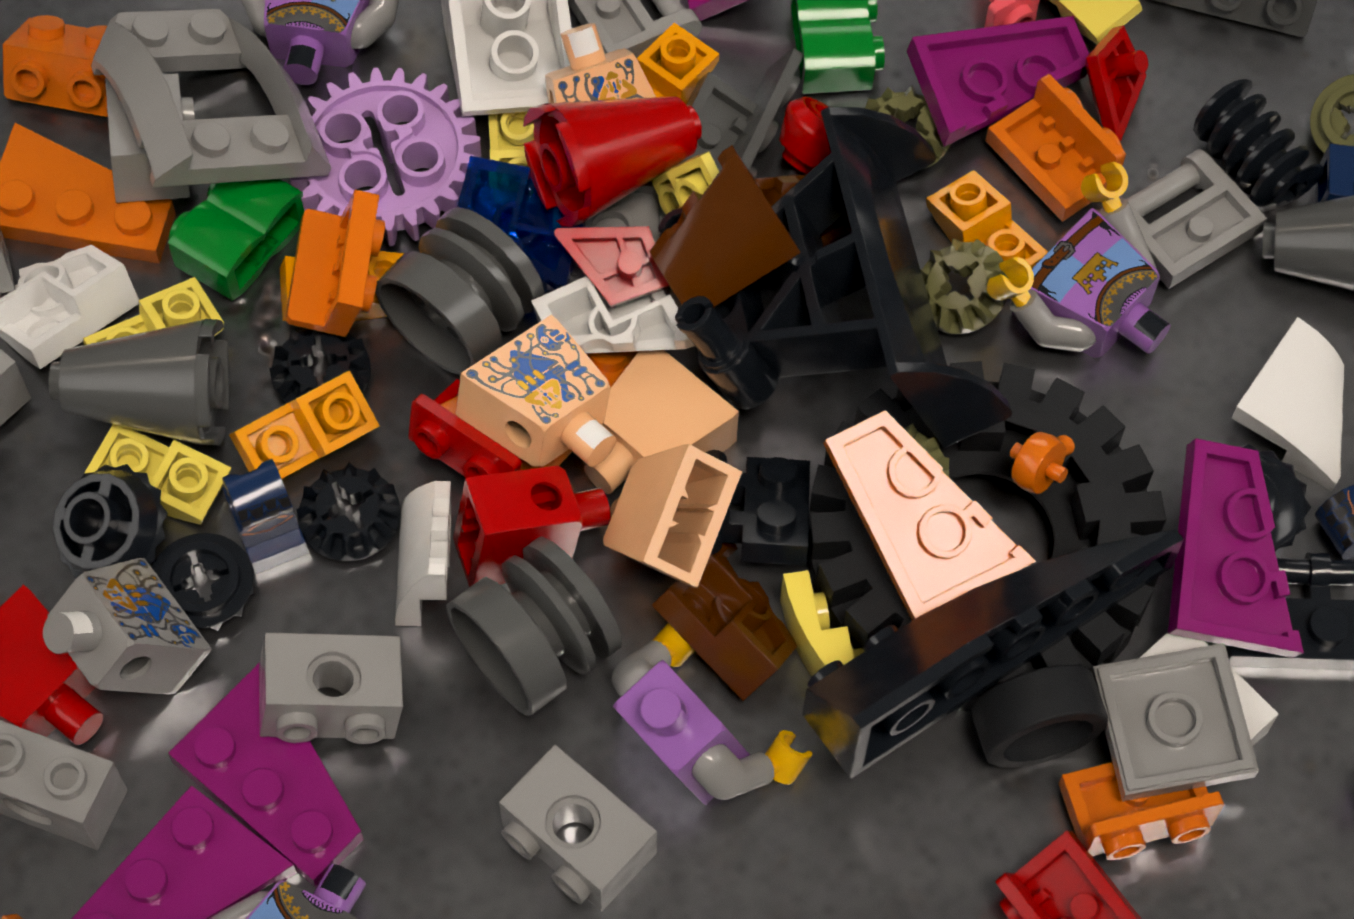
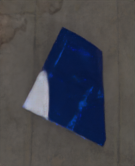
[457,156,586,290]

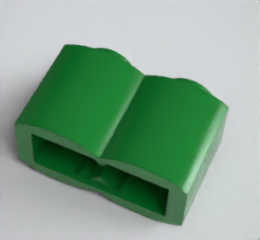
[790,0,885,94]
[168,179,304,301]

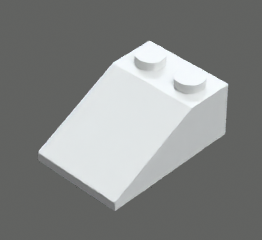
[441,0,572,117]

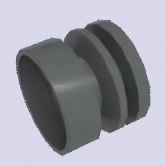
[375,207,545,375]
[446,536,622,716]

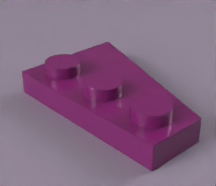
[906,16,1089,147]
[1168,438,1304,658]
[168,662,364,888]
[71,785,297,919]

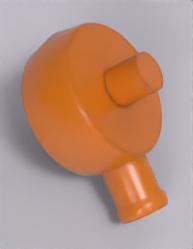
[1010,432,1075,494]

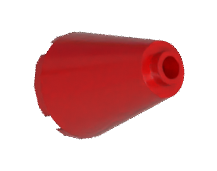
[523,96,702,227]

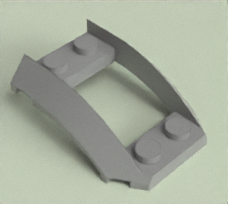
[91,9,331,188]

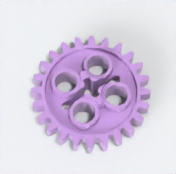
[289,68,482,246]

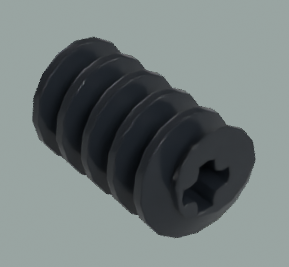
[1193,79,1324,212]

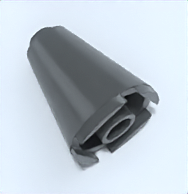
[1262,195,1354,291]
[48,319,230,446]

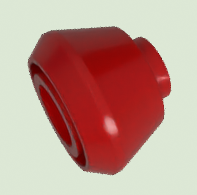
[779,96,831,174]

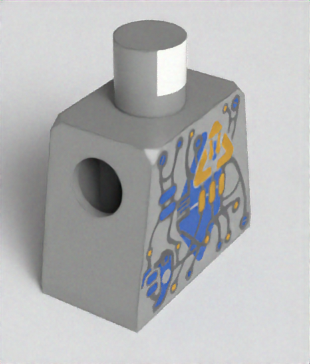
[43,558,212,695]

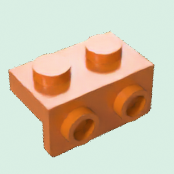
[2,15,108,117]
[985,74,1126,222]
[285,189,385,337]
[1058,762,1224,860]

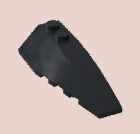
[802,529,1184,779]

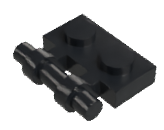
[706,450,810,566]
[1225,552,1354,670]

